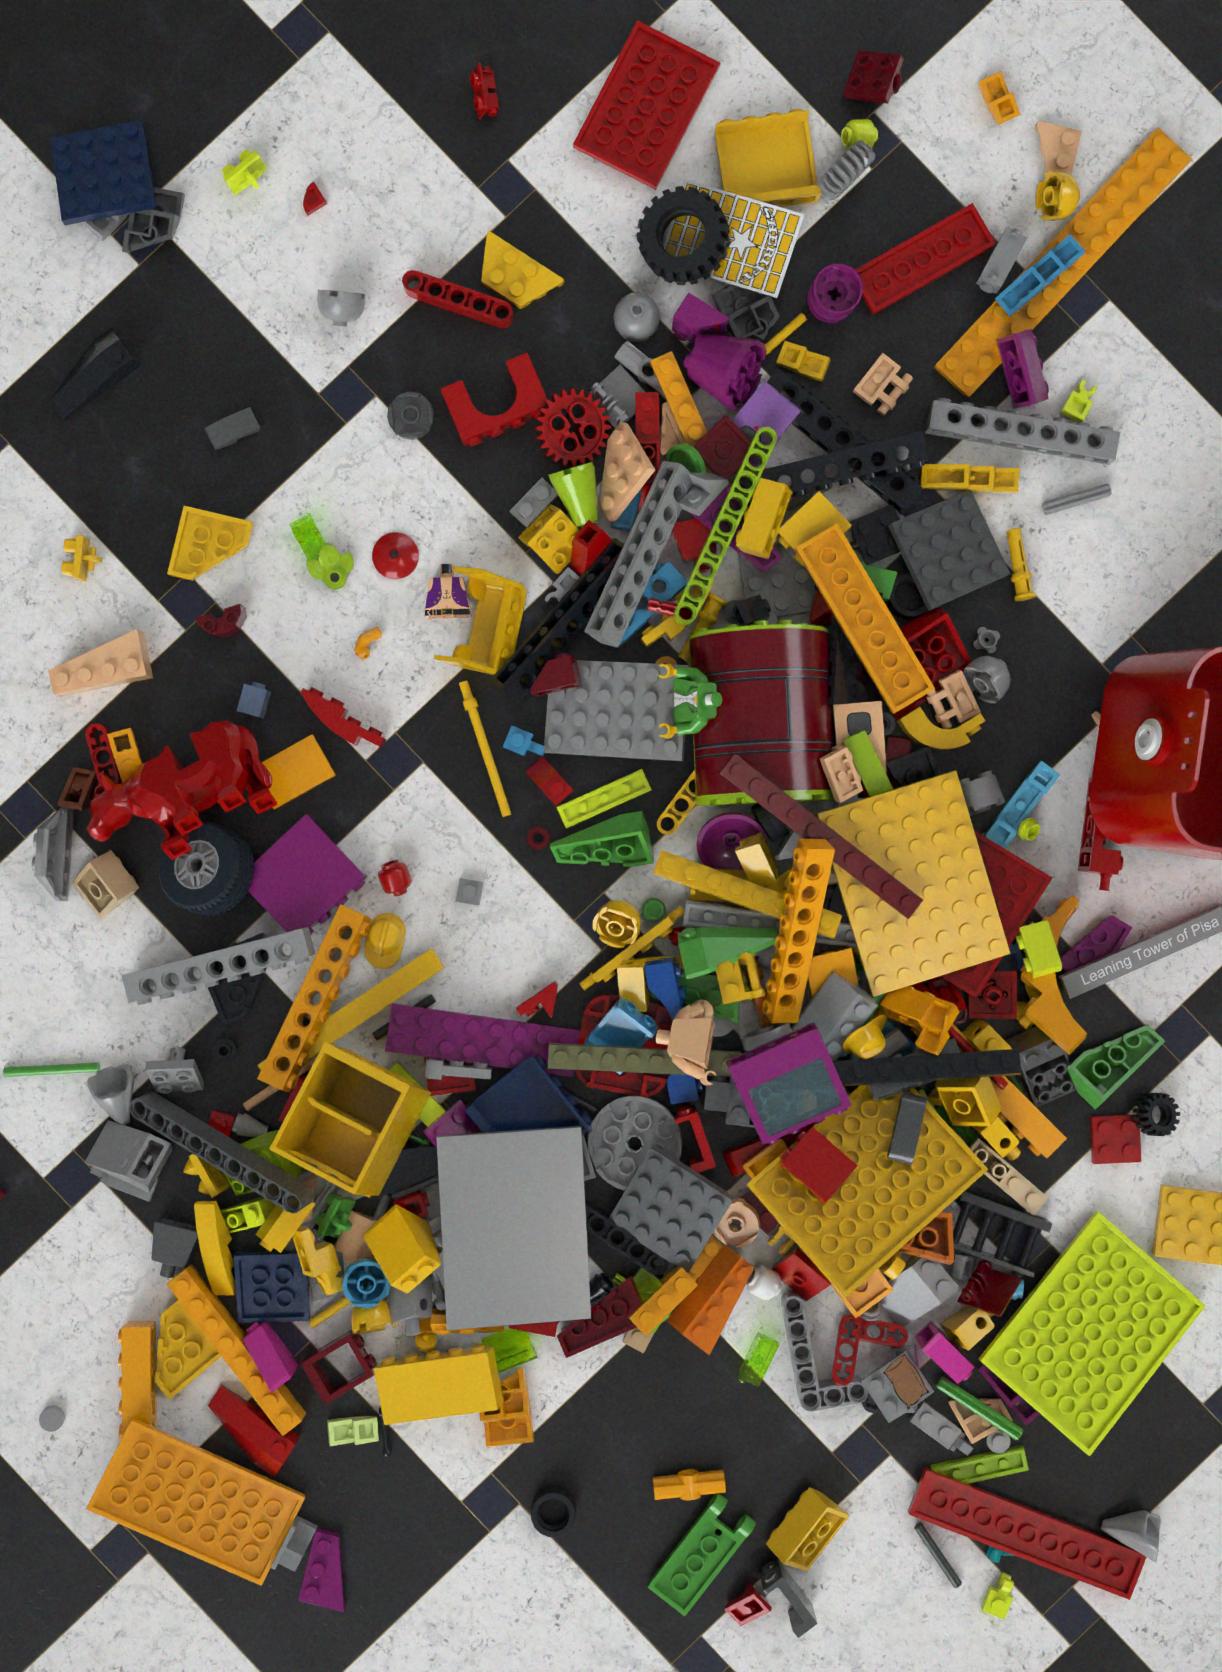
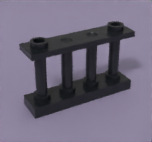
[953,1189,1053,1278]

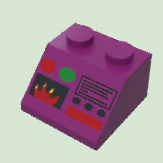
[672,293,729,343]

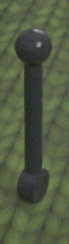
[379,1407,392,1457]

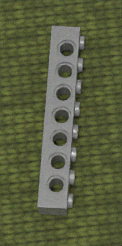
[925,398,1120,465]
[584,461,693,648]
[122,927,315,1005]

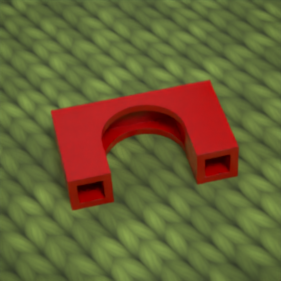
[440,353,547,447]

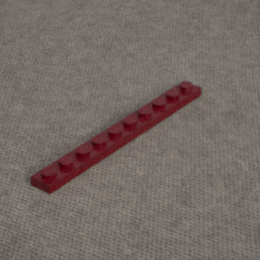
[718,753,923,919]

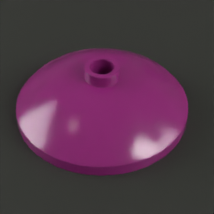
[696,812,768,870]

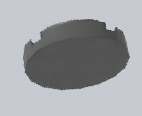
[387,392,435,440]

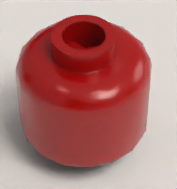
[378,860,412,897]

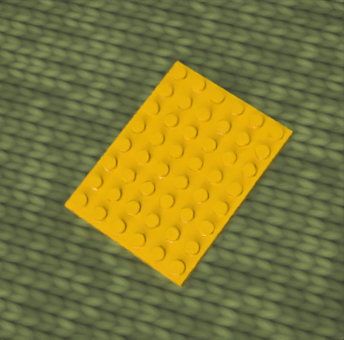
[816,770,1010,997]
[747,1085,988,1299]

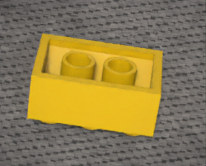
[766,1487,850,1572]

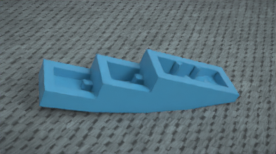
[995,234,1086,317]

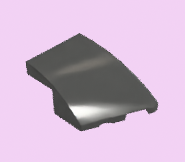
[122,187,185,253]
[711,284,780,342]

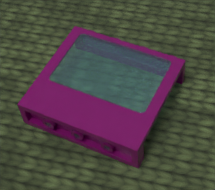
[726,1022,852,1145]

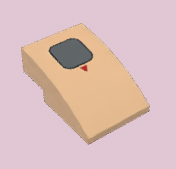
[832,701,886,774]

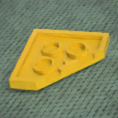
[167,506,254,581]
[154,1300,221,1400]

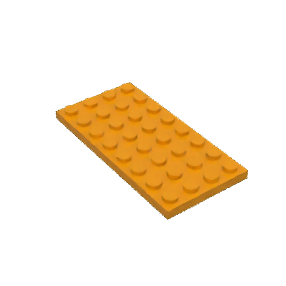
[86,1418,305,1586]

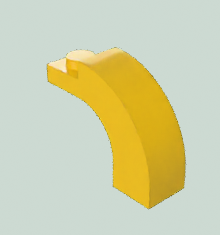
[897,707,985,751]

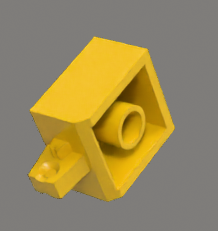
[928,1077,1002,1126]

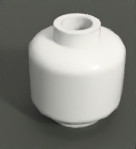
[746,1265,782,1301]

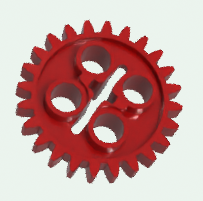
[534,388,611,467]

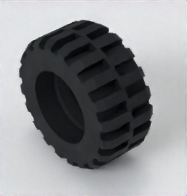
[637,186,730,286]

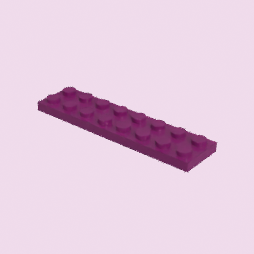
[385,1003,580,1077]

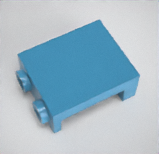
[583,997,658,1075]

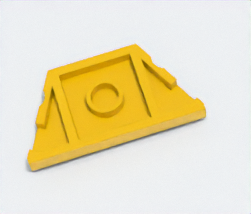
[481,231,564,309]

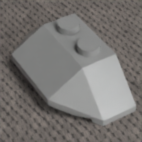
[31,807,74,901]

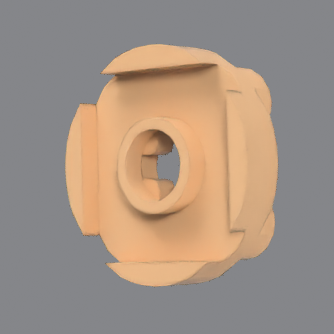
[714,1198,761,1247]

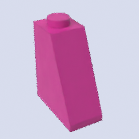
[914,1321,975,1384]
[242,1322,300,1392]

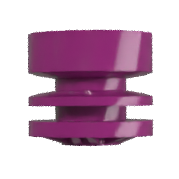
[807,264,863,323]

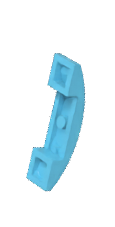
[984,760,1061,848]

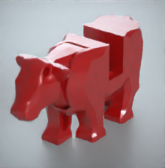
[86,721,277,860]

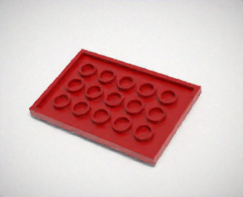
[573,20,721,190]
[940,830,1053,998]

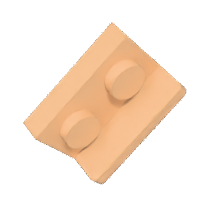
[820,746,863,803]

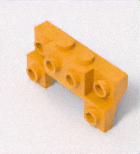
[866,985,959,1056]

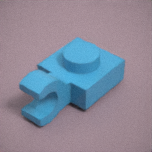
[503,726,545,756]

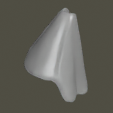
[87,1064,134,1125]
[1101,1510,1161,1562]

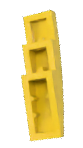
[921,464,1020,493]
[194,1201,236,1295]

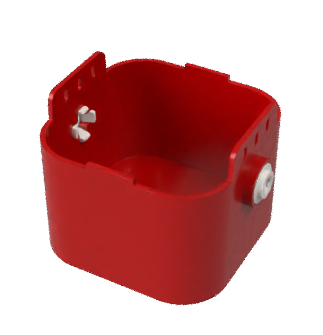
[1090,646,1222,860]

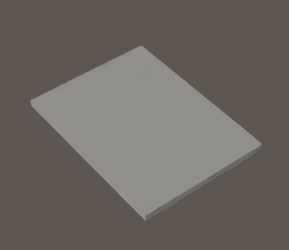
[436,1126,591,1330]

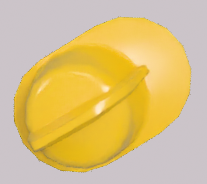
[364,913,406,969]
[842,1015,887,1059]

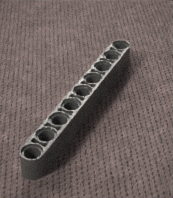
[129,1092,314,1214]

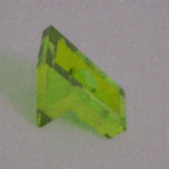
[290,514,326,560]

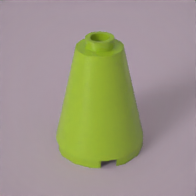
[549,462,598,529]

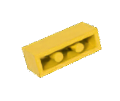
[736,478,792,559]

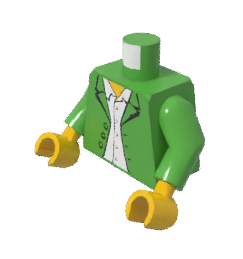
[658,664,722,739]

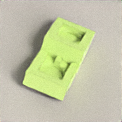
[327,1416,379,1446]

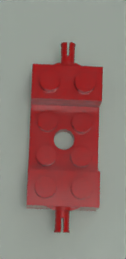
[1078,778,1124,891]

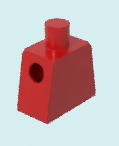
[671,518,717,573]

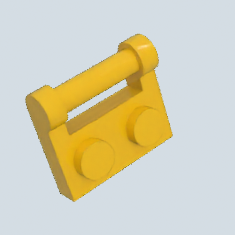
[716,952,765,1004]

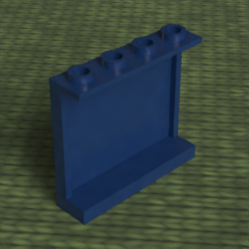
[465,1053,593,1135]

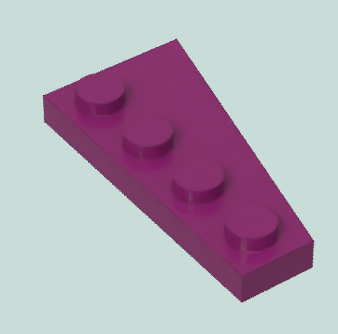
[689,485,782,573]

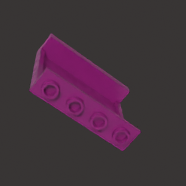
[248,814,367,935]

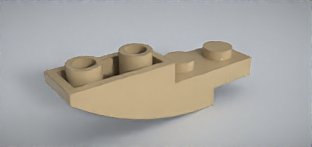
[969,1138,1049,1216]

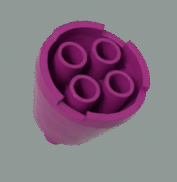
[684,333,766,411]

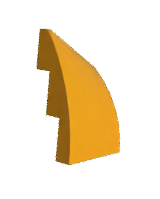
[480,1368,534,1448]

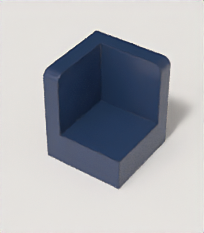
[996,943,1024,972]

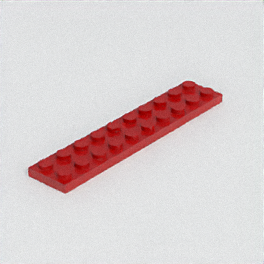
[908,1467,1147,1600]

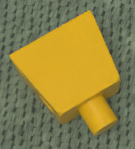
[962,1018,1012,1051]
[971,1116,1021,1161]
[940,1305,995,1351]

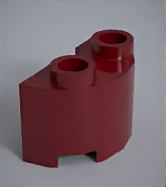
[195,604,247,638]

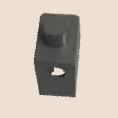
[151,1217,199,1278]

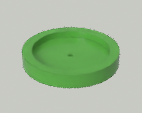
[665,443,706,489]

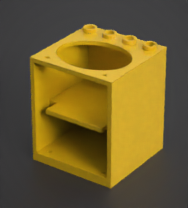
[269,1042,432,1198]

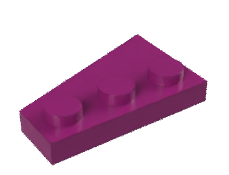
[1060,915,1132,988]
[298,1528,345,1612]

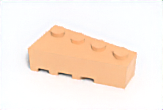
[48,629,153,697]

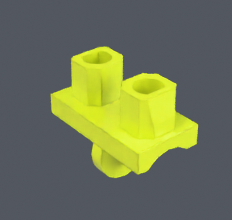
[222,149,268,196]

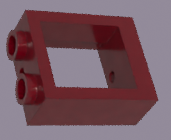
[301,1329,377,1405]

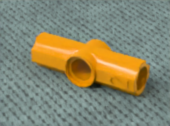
[653,1469,726,1500]

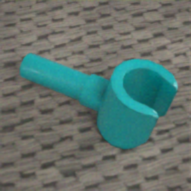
[986,1546,1014,1563]

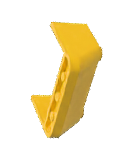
[434,566,527,675]

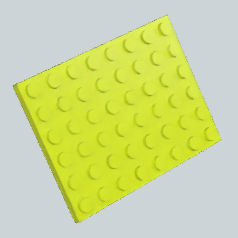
[978,1211,1206,1456]

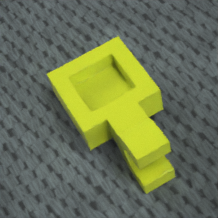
[981,1572,1014,1620]

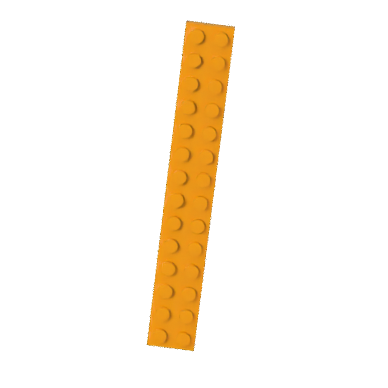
[933,127,1192,399]

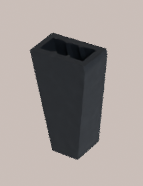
[375,1143,438,1199]

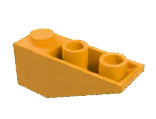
[107,728,143,782]

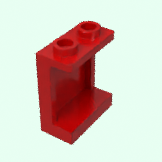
[673,1104,716,1173]
[780,1127,857,1206]

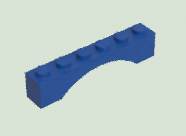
[644,957,704,1104]

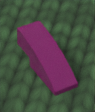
[978,1364,1040,1426]

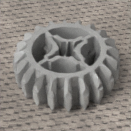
[817,140,876,200]

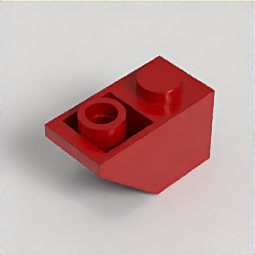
[570,520,612,576]

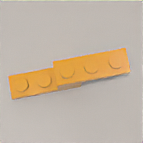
[628,1234,723,1336]

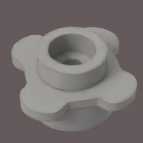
[973,627,1000,653]

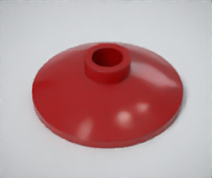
[372,532,419,579]

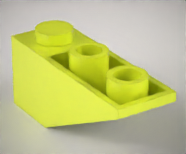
[220,1196,276,1233]

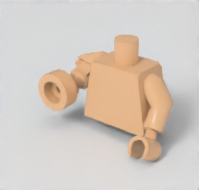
[656,1000,716,1086]

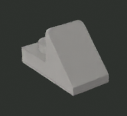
[679,473,729,516]

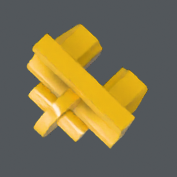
[61,535,103,582]

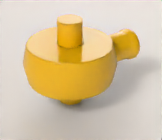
[413,1333,437,1353]

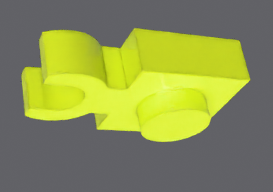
[1060,380,1097,422]

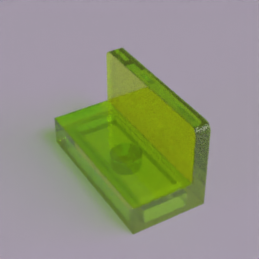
[482,1329,538,1373]
[737,1332,780,1387]

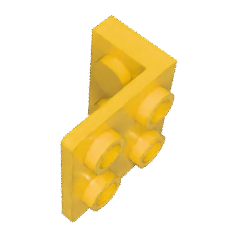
[518,504,580,574]

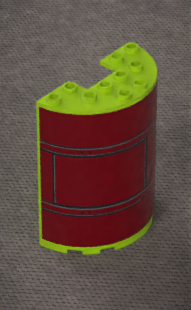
[689,620,835,806]

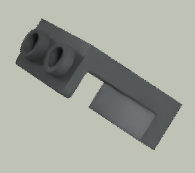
[760,1559,817,1638]

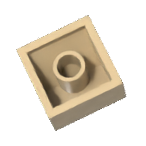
[73,850,139,920]

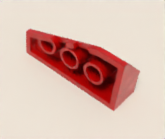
[208,1384,300,1477]

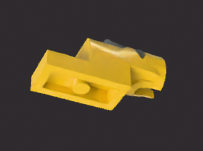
[293,1226,344,1295]

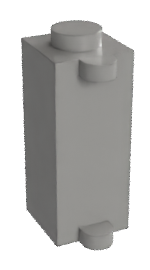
[976,227,1028,294]

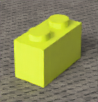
[1016,920,1062,978]

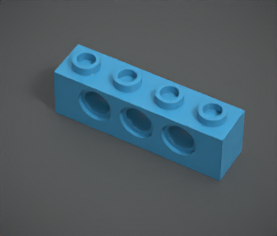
[618,561,687,648]

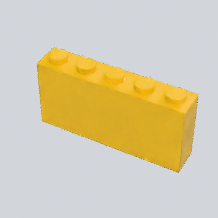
[374,1344,504,1425]

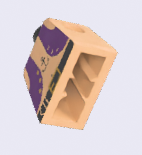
[425,564,471,619]

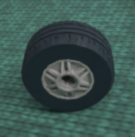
[159,821,254,916]

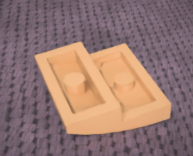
[334,1210,376,1263]

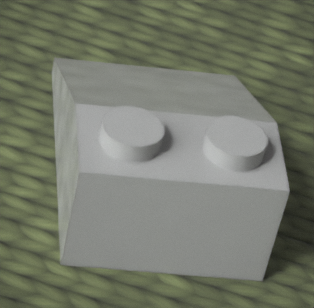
[879,1255,960,1327]

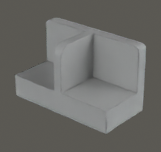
[271,1516,318,1572]

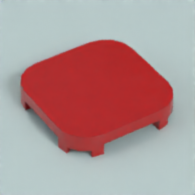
[575,994,673,1098]

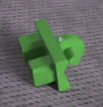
[315,1193,356,1238]

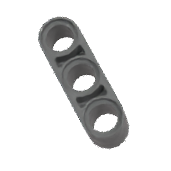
[887,1092,927,1165]

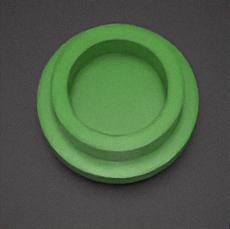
[642,898,665,922]

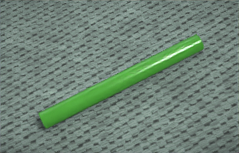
[3,1062,100,1077]

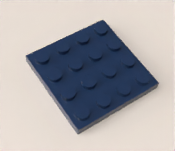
[50,119,157,225]

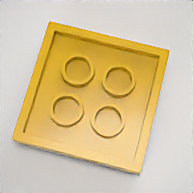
[1152,1184,1222,1265]

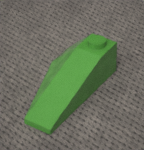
[550,811,654,867]
[678,927,778,979]
[1067,1024,1165,1109]

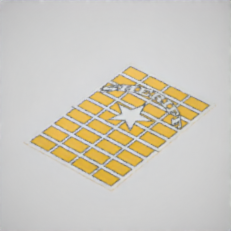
[663,179,805,298]

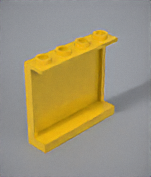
[714,109,821,207]

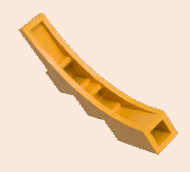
[1016,895,1087,1055]

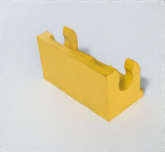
[735,832,779,887]
[617,959,650,1012]

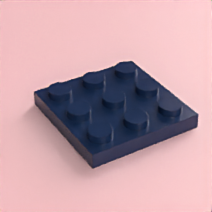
[234,1250,311,1323]

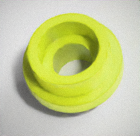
[1018,818,1040,841]

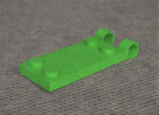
[647,1493,756,1616]

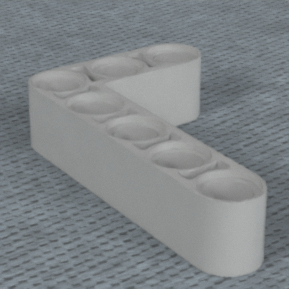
[781,1290,868,1412]

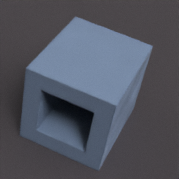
[237,681,271,719]

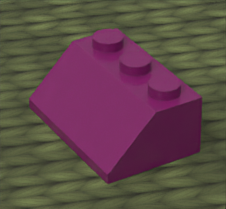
[996,329,1049,409]

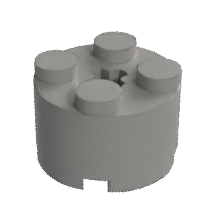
[960,771,1005,816]

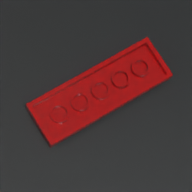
[855,203,996,315]

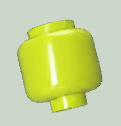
[841,119,878,149]

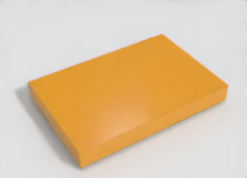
[262,734,336,810]

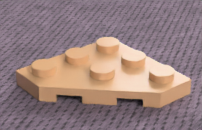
[599,421,655,522]

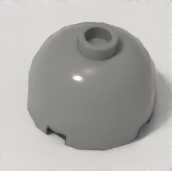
[317,289,365,327]
[613,292,660,343]
[963,656,1011,703]

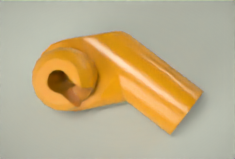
[354,627,382,660]

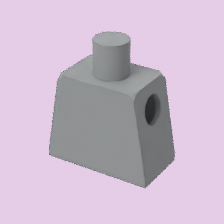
[385,1276,433,1336]

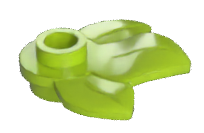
[306,543,354,590]

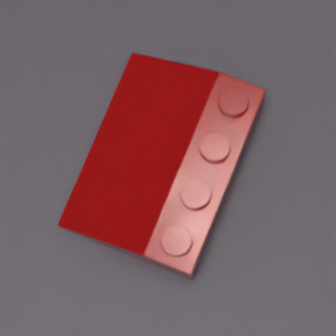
[862,607,972,720]

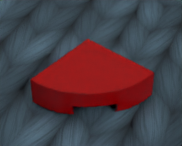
[303,181,327,216]

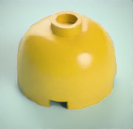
[1035,171,1081,221]
[593,900,641,948]
[351,1298,399,1334]

